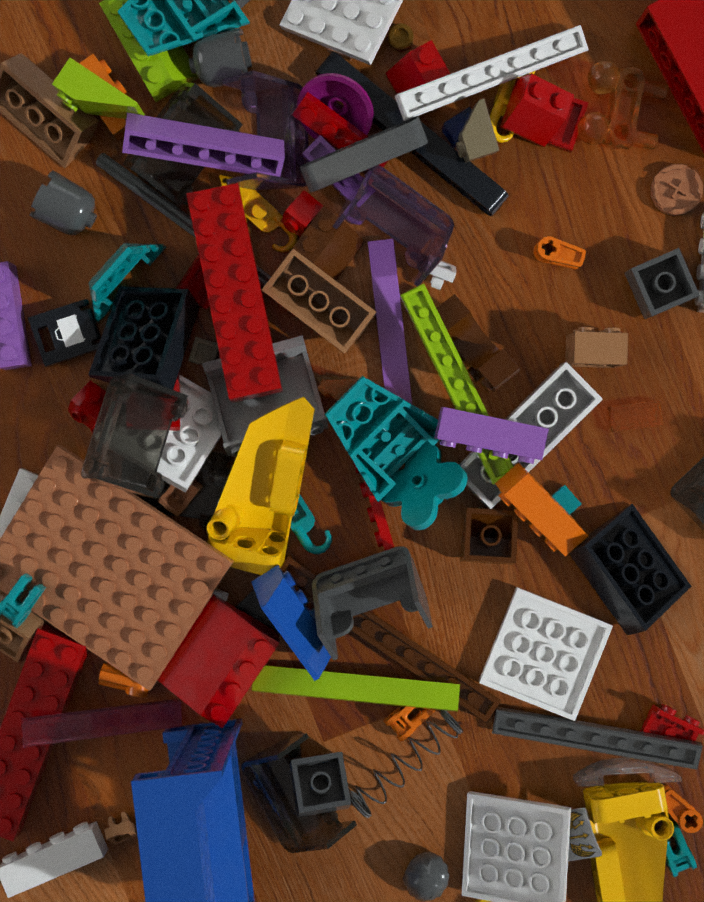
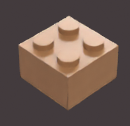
[565,327,628,368]

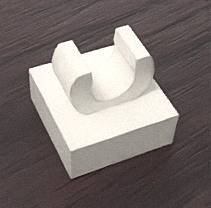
[428,257,456,290]

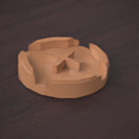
[650,164,703,216]

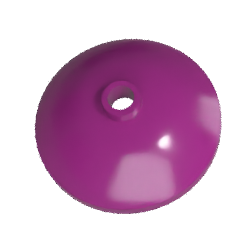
[297,73,374,147]

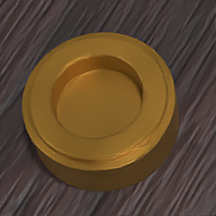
[388,23,414,52]

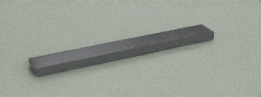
[492,706,703,770]

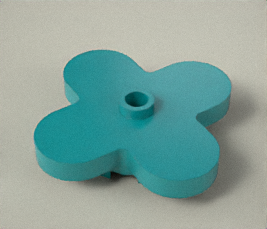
[381,441,468,530]

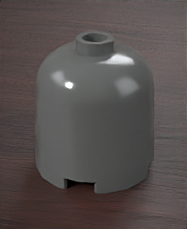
[189,28,253,87]
[29,171,97,235]

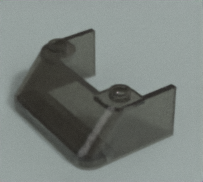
[241,733,357,853]

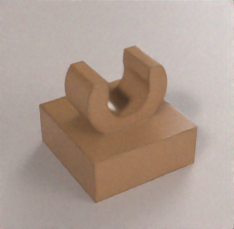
[104,812,137,845]

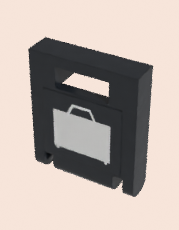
[28,299,101,368]

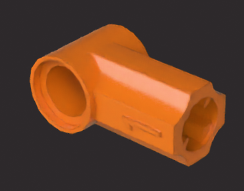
[98,662,149,698]

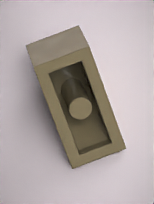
[456,99,499,163]

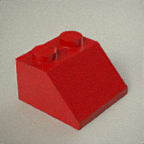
[385,40,450,95]
[500,73,574,147]

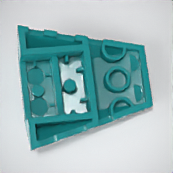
[117,0,250,56]
[88,243,167,323]
[325,376,440,502]

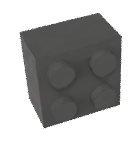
[625,248,700,320]
[289,752,351,817]

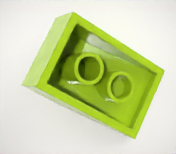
[52,58,145,119]

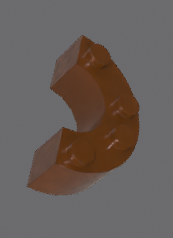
[436,294,520,392]

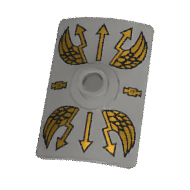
[568,808,602,862]

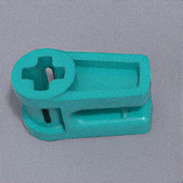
[0,573,46,628]
[655,821,697,878]

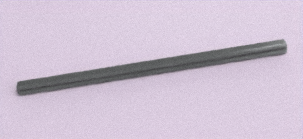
[95,153,272,287]

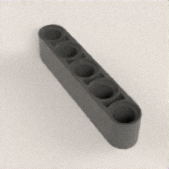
[299,117,428,192]

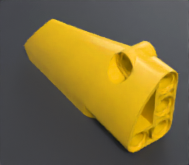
[207,396,315,575]
[583,782,674,902]

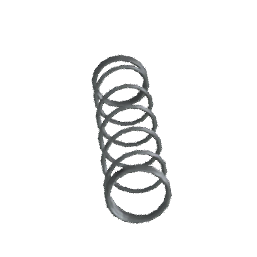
[349,710,463,818]

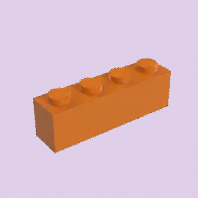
[495,462,588,557]

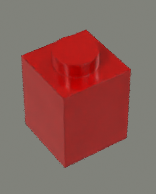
[280,190,323,237]

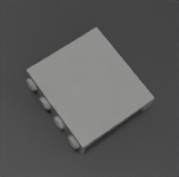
[202,335,329,457]

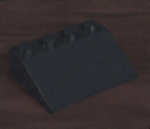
[88,286,200,396]
[569,504,692,635]

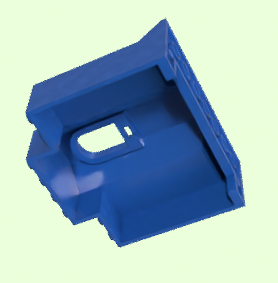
[131,718,255,902]

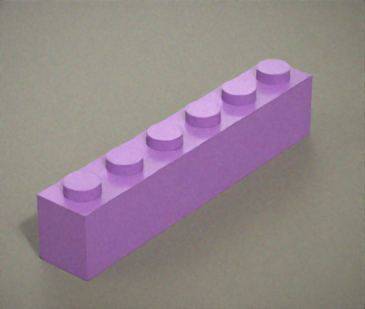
[122,112,285,179]

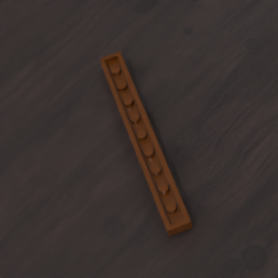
[281,556,501,722]

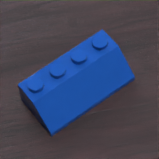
[252,565,331,681]

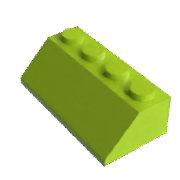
[99,0,198,102]

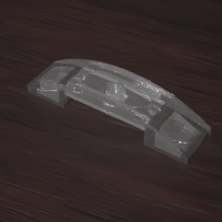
[573,757,682,787]

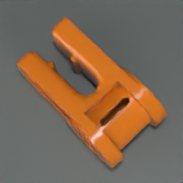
[533,236,586,270]
[383,706,436,742]
[664,784,703,833]

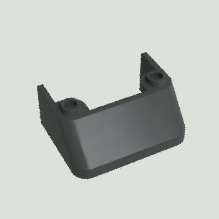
[312,546,433,660]

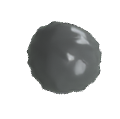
[403,852,450,902]

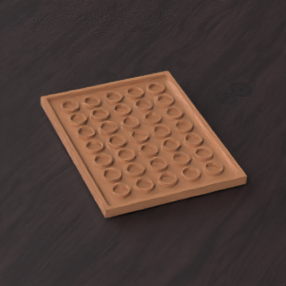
[0,445,234,691]

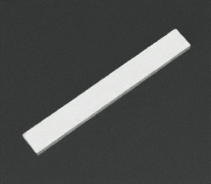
[395,25,589,121]

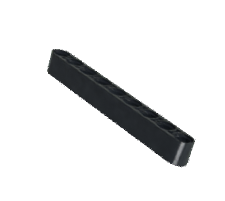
[315,51,509,217]

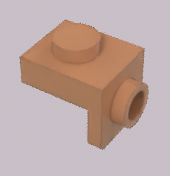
[158,479,203,517]

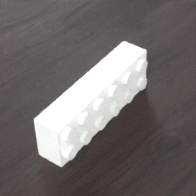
[459,362,603,509]

